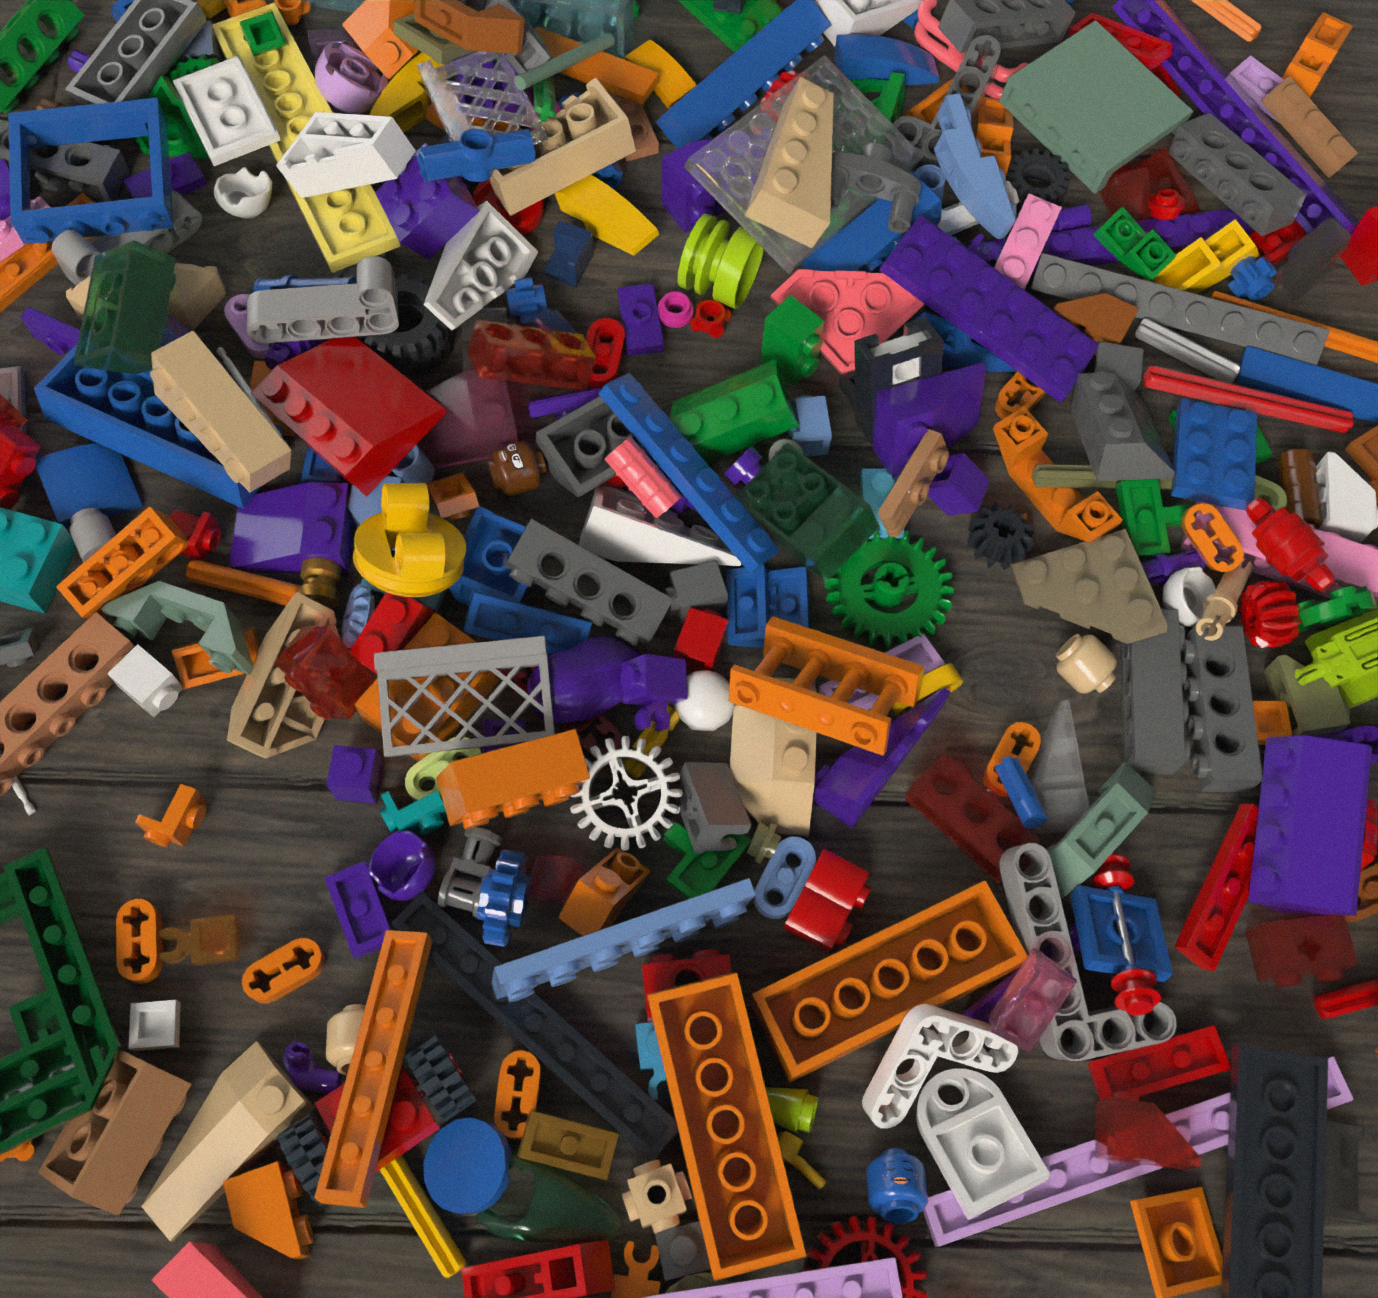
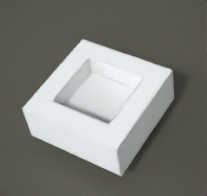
[129,1000,181,1051]

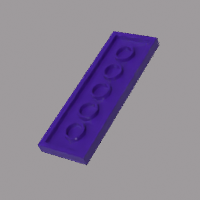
[879,214,1099,402]

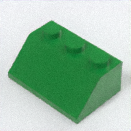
[670,359,799,463]

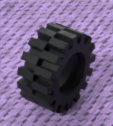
[1006,149,1071,214]

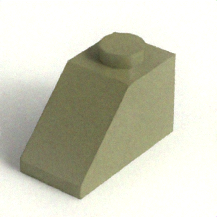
[1264,655,1351,737]

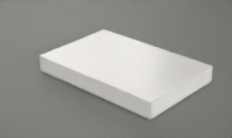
[173,56,281,166]

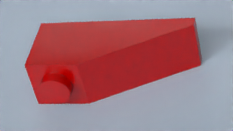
[461,1240,615,1298]

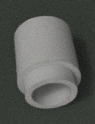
[69,508,116,563]

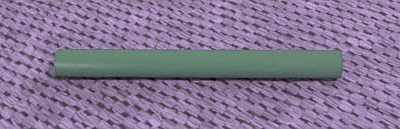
[514,33,615,90]

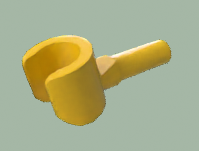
[777,1131,826,1190]

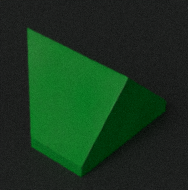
[134,75,210,159]

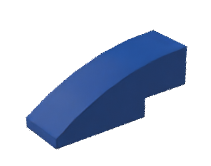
[834,34,940,86]
[915,312,1016,372]

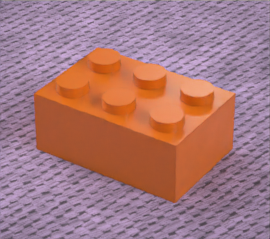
[355,613,503,762]
[436,729,590,829]

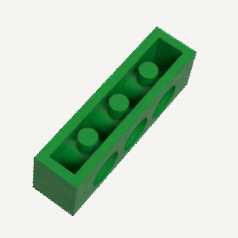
[0,0,84,114]

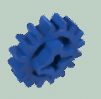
[477,849,532,947]

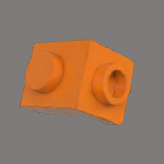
[135,784,207,848]

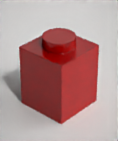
[674,607,728,671]

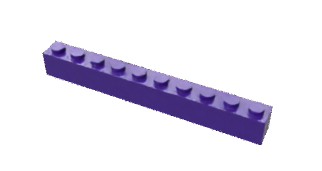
[1112,0,1359,254]

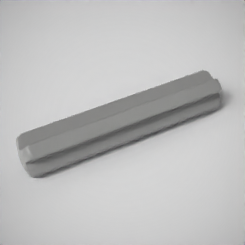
[1135,318,1240,383]

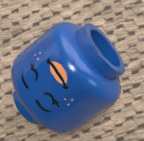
[866,1148,928,1224]

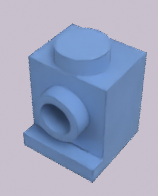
[788,395,832,457]

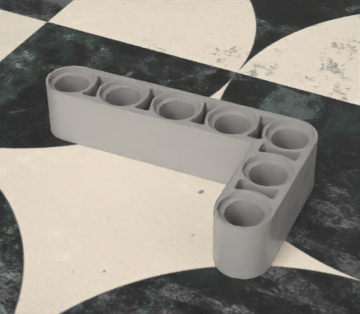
[1000,843,1177,1061]

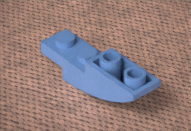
[934,93,1016,239]

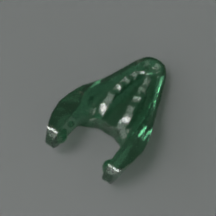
[475,1152,622,1244]

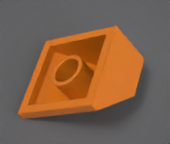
[342,0,420,80]

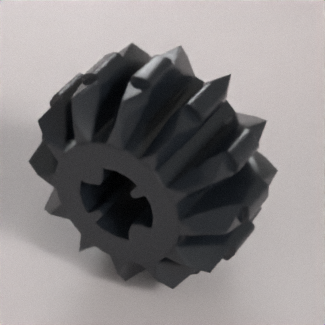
[967,502,1035,570]

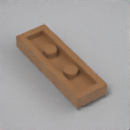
[1261,76,1358,178]

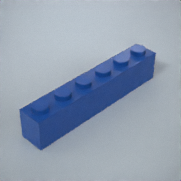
[656,0,831,149]

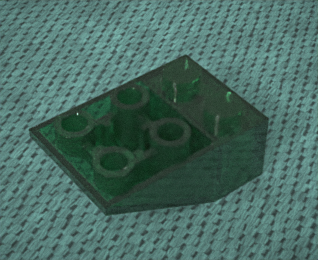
[735,443,880,583]

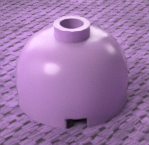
[315,43,388,114]

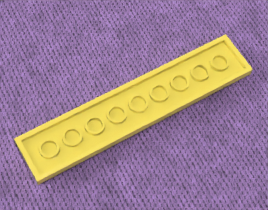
[212,3,401,273]

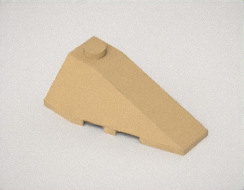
[141,1041,315,1242]

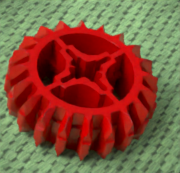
[801,1216,927,1298]

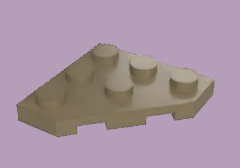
[1011,529,1167,644]

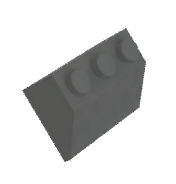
[1070,371,1175,481]
[536,379,650,497]

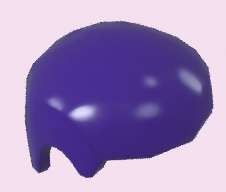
[368,831,435,901]

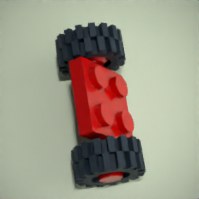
[277,1031,477,1207]

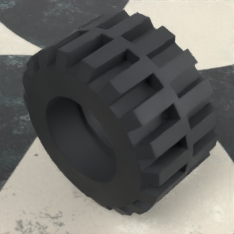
[358,274,453,378]

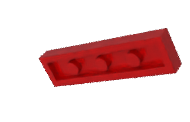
[1174,804,1259,971]

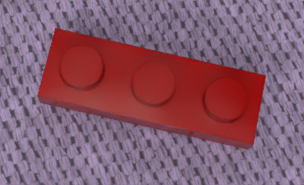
[1070,13,1173,71]
[1087,1025,1232,1107]

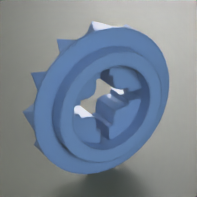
[341,584,375,648]

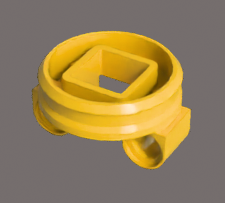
[353,483,466,597]

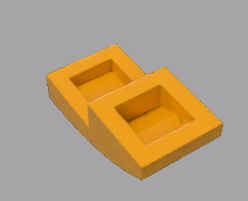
[623,39,697,109]

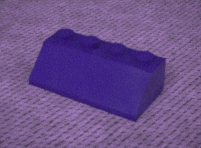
[1248,735,1372,916]

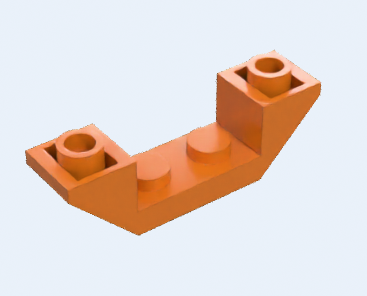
[993,406,1123,543]

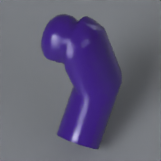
[283,1042,342,1093]

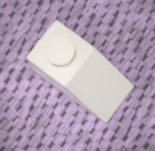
[1316,452,1378,543]

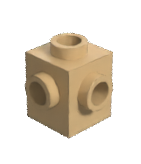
[622,1159,692,1234]

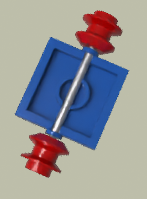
[1070,852,1173,1016]

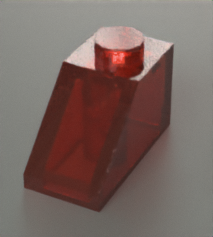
[1095,1091,1201,1170]

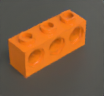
[56,506,189,619]

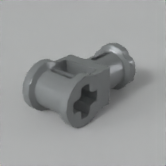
[438,827,502,917]

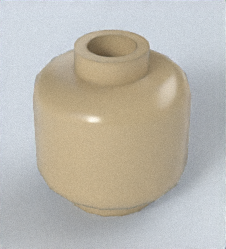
[1055,634,1117,694]
[326,1004,366,1075]

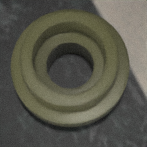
[747,822,781,864]

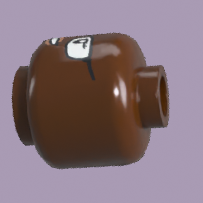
[487,441,546,496]

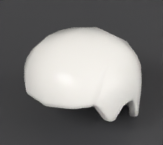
[214,167,272,219]
[1162,567,1216,627]
[672,670,736,731]

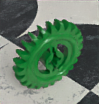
[824,528,954,649]

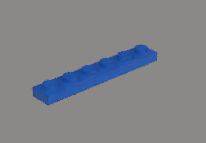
[598,373,780,573]

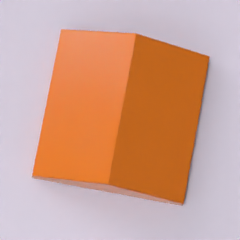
[1130,1187,1223,1298]

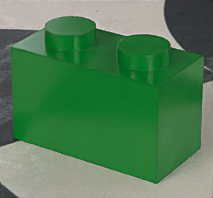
[760,295,825,386]

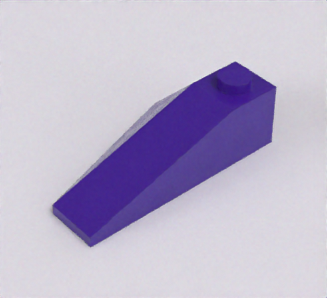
[813,687,951,829]

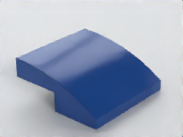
[35,443,143,528]
[726,565,812,647]

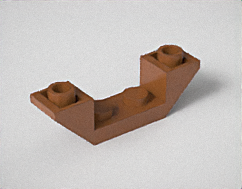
[414,0,525,54]

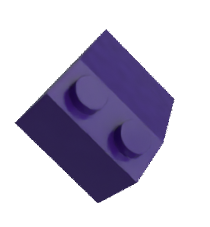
[873,363,986,478]
[229,482,354,575]

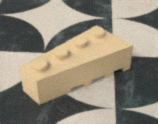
[489,77,636,216]

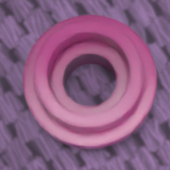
[657,292,694,328]

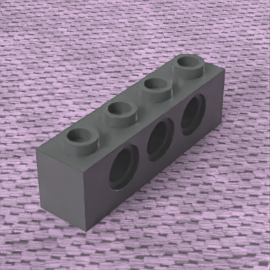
[938,0,1076,53]
[1168,113,1306,236]
[0,120,131,203]
[505,519,673,646]
[1180,626,1262,793]

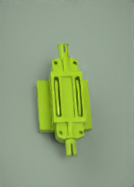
[1295,608,1378,709]

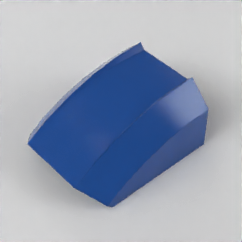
[449,506,548,606]

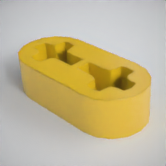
[892,663,963,717]

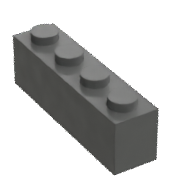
[1120,609,1190,775]

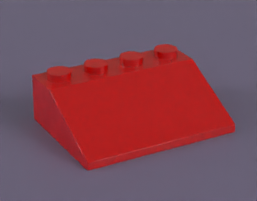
[250,337,447,497]

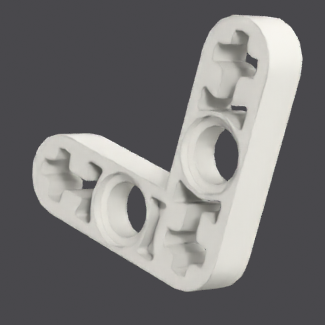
[862,1004,1018,1129]

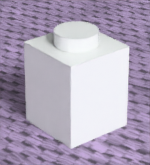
[107,645,183,717]

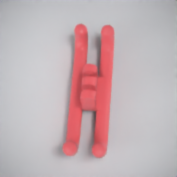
[914,0,1028,99]

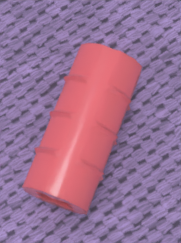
[604,436,682,519]

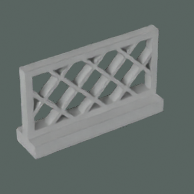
[374,636,555,757]

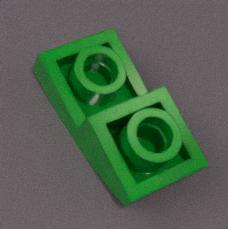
[1093,207,1176,281]

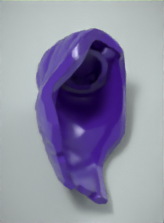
[527,635,643,724]

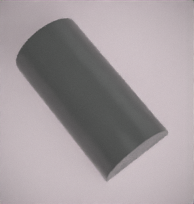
[65,0,206,106]

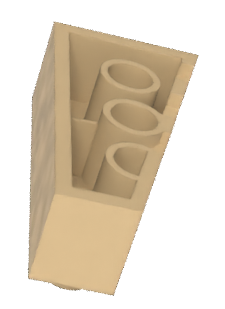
[744,77,834,248]
[150,331,291,493]

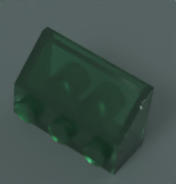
[73,240,176,374]

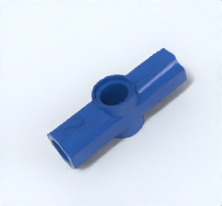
[417,129,535,182]

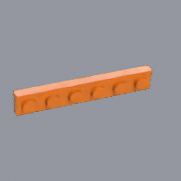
[314,930,433,1208]

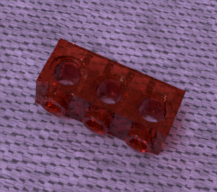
[467,320,596,390]
[905,753,1040,884]

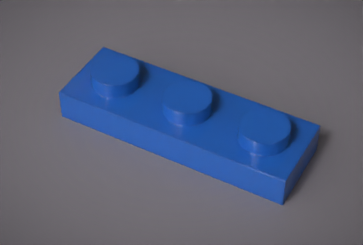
[463,590,592,654]

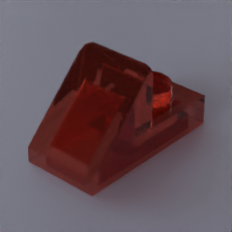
[1099,163,1152,221]

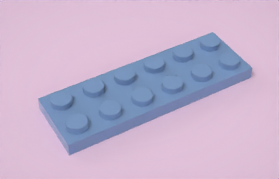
[491,878,756,1002]

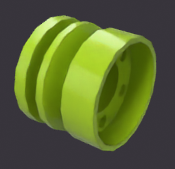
[677,214,765,309]

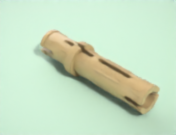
[1196,557,1253,641]

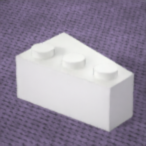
[276,112,416,198]

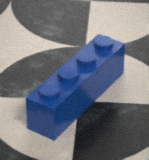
[801,172,942,273]

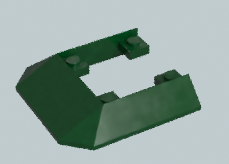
[0,847,121,1155]

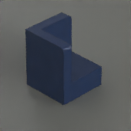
[544,221,594,287]

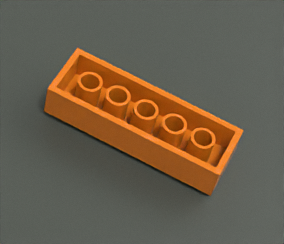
[749,881,1029,1084]
[646,972,806,1281]

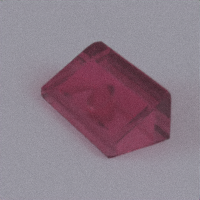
[989,948,1077,1053]

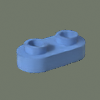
[753,837,816,919]

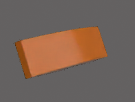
[1282,12,1353,98]
[973,97,1014,180]

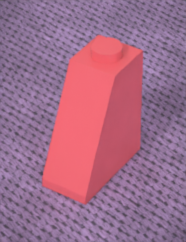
[152,1241,263,1298]

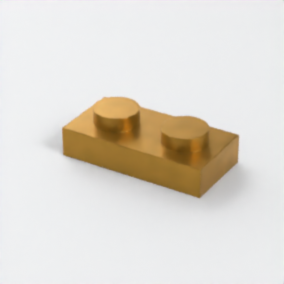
[517,1110,619,1180]

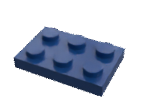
[1171,398,1257,511]

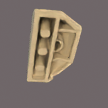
[66,262,226,343]
[227,592,347,759]
[730,677,817,838]

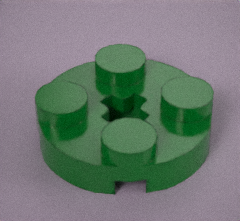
[1297,586,1378,632]

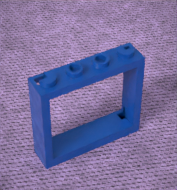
[8,98,174,244]

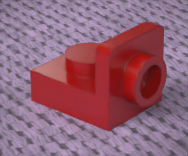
[170,509,221,562]

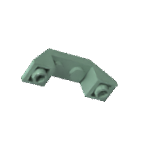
[102,581,253,675]
[1023,762,1156,899]

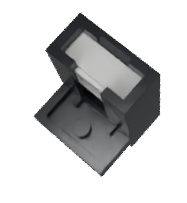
[839,317,943,444]

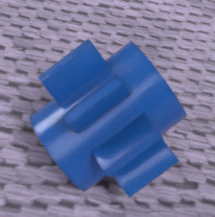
[1228,256,1278,302]
[506,277,547,324]

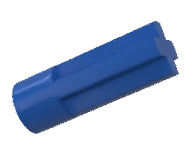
[995,756,1047,829]

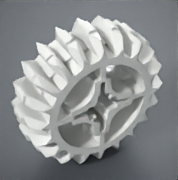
[570,736,682,850]

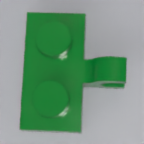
[1115,479,1189,558]
[663,822,752,900]

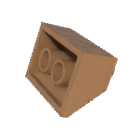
[38,1049,191,1216]

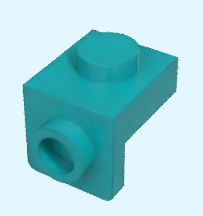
[379,790,448,835]

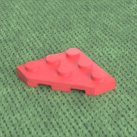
[770,269,924,375]

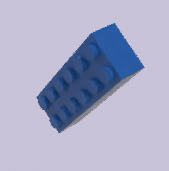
[34,338,283,509]

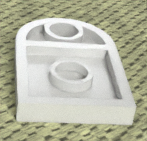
[916,1069,1050,1220]

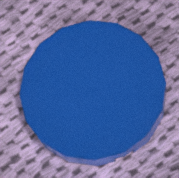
[424,1117,512,1214]

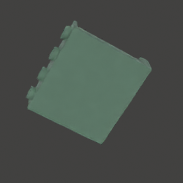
[999,20,1193,194]

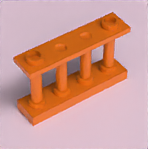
[728,616,924,756]

